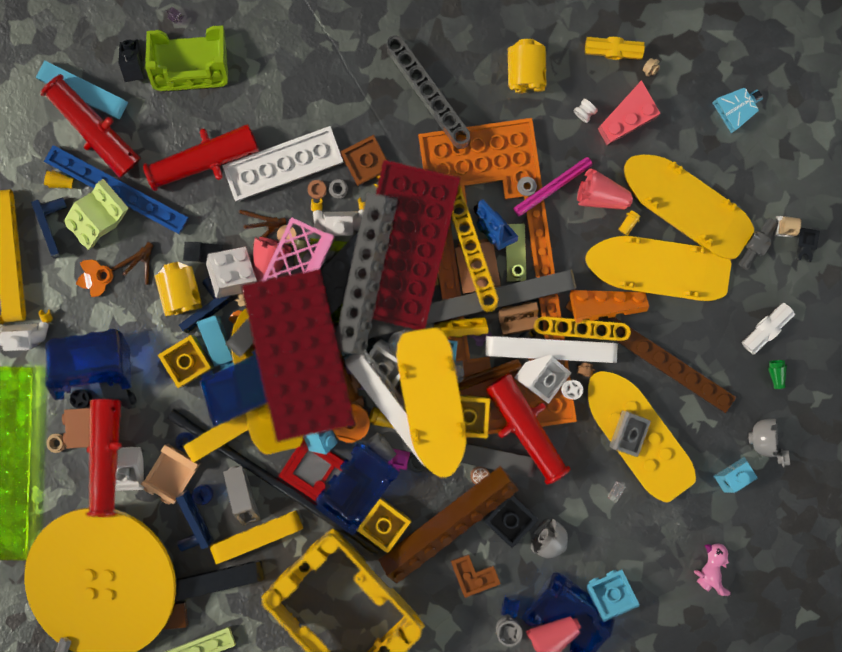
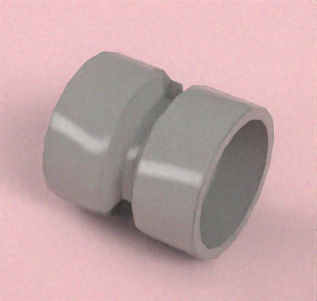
[496,616,522,646]

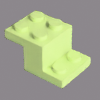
[64,179,129,250]

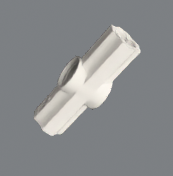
[742,303,795,354]

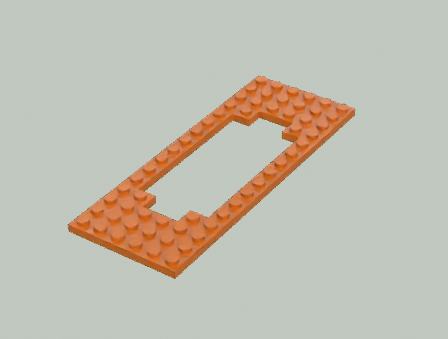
[418,118,577,438]

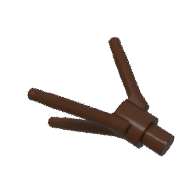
[239,210,286,247]
[111,242,154,285]

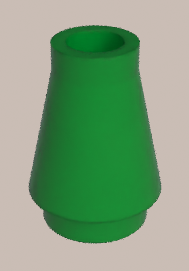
[768,360,787,389]

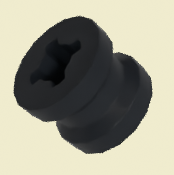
[70,389,92,409]

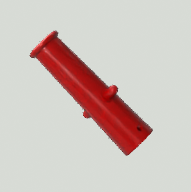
[40,74,141,178]
[143,124,259,191]
[485,373,571,485]
[86,399,122,517]

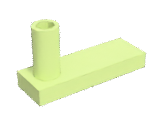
[506,224,526,282]

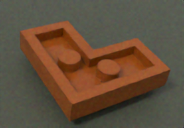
[451,554,500,598]

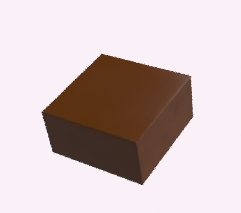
[162,601,188,630]

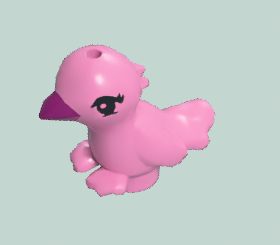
[694,543,731,596]

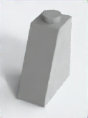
[223,466,261,525]

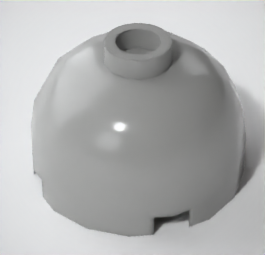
[749,418,778,457]
[531,519,568,559]

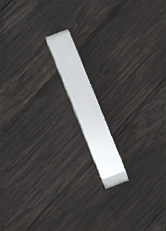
[485,336,618,363]
[345,350,425,466]

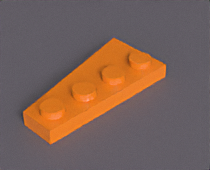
[569,290,649,323]

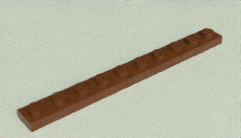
[565,300,736,413]

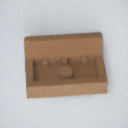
[499,302,540,335]

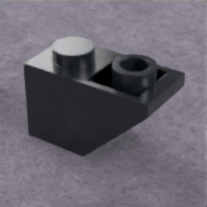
[118,39,144,82]
[98,371,137,409]

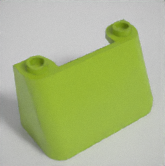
[145,26,228,91]

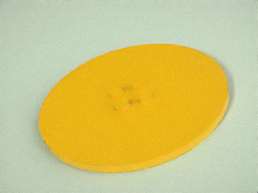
[24,507,176,652]

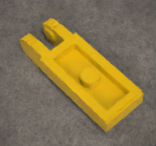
[434,317,488,338]

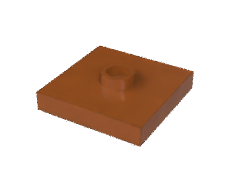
[340,135,387,186]

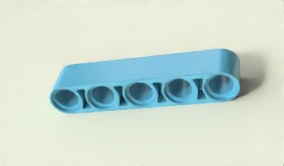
[36,61,128,120]

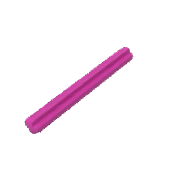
[513,157,593,216]

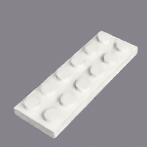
[222,126,344,202]

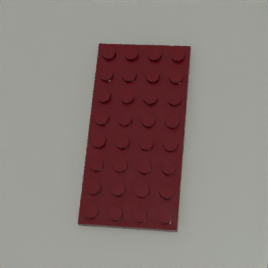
[372,160,460,330]
[241,269,355,443]

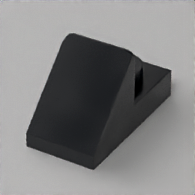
[183,242,223,263]

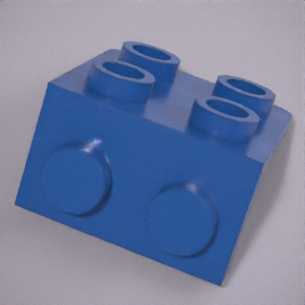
[476,200,518,250]

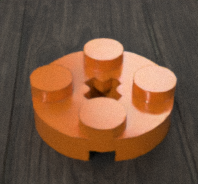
[333,403,370,443]

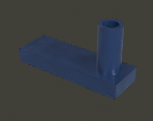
[31,197,67,258]
[179,276,234,334]
[176,490,214,552]

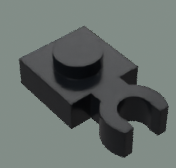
[796,227,820,263]

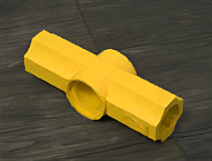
[585,37,645,60]

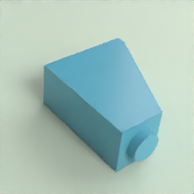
[197,316,233,368]

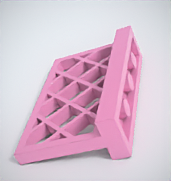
[262,217,334,281]

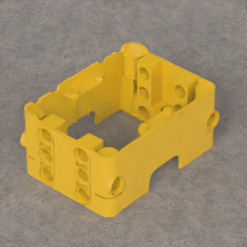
[262,528,425,652]

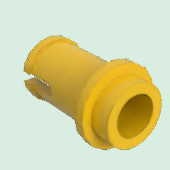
[618,210,641,236]

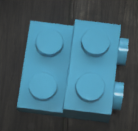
[587,570,639,622]

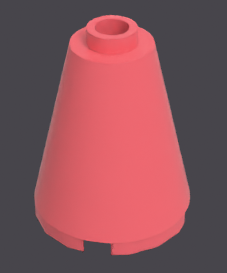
[577,168,633,210]
[252,237,292,282]
[525,616,581,652]

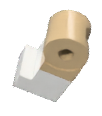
[774,216,801,237]

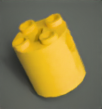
[508,39,547,93]
[154,262,202,317]

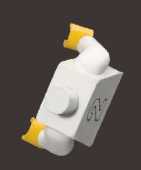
[311,198,365,236]
[0,309,53,351]

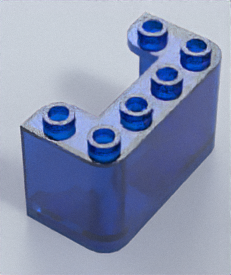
[45,329,132,400]
[315,442,400,535]

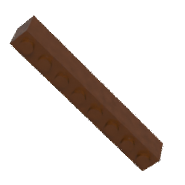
[378,466,519,584]

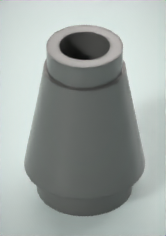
[368,433,396,461]

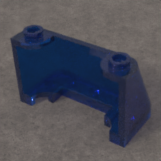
[199,350,267,427]
[521,572,615,652]

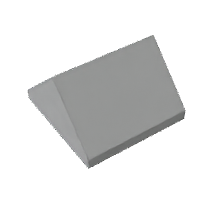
[609,410,651,457]

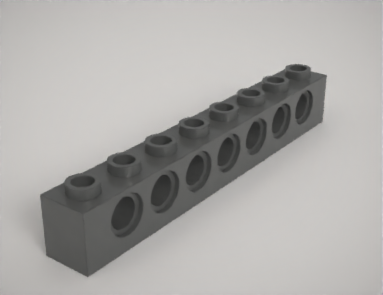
[336,193,397,355]

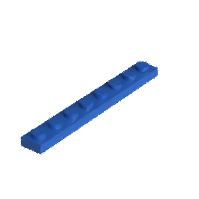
[44,145,189,235]

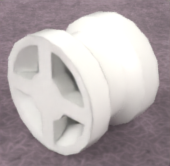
[573,99,598,123]
[561,380,583,400]

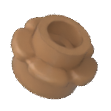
[577,362,596,377]

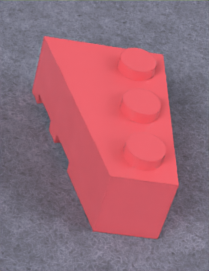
[598,80,661,145]

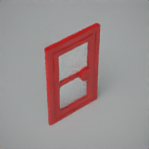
[278,438,372,521]

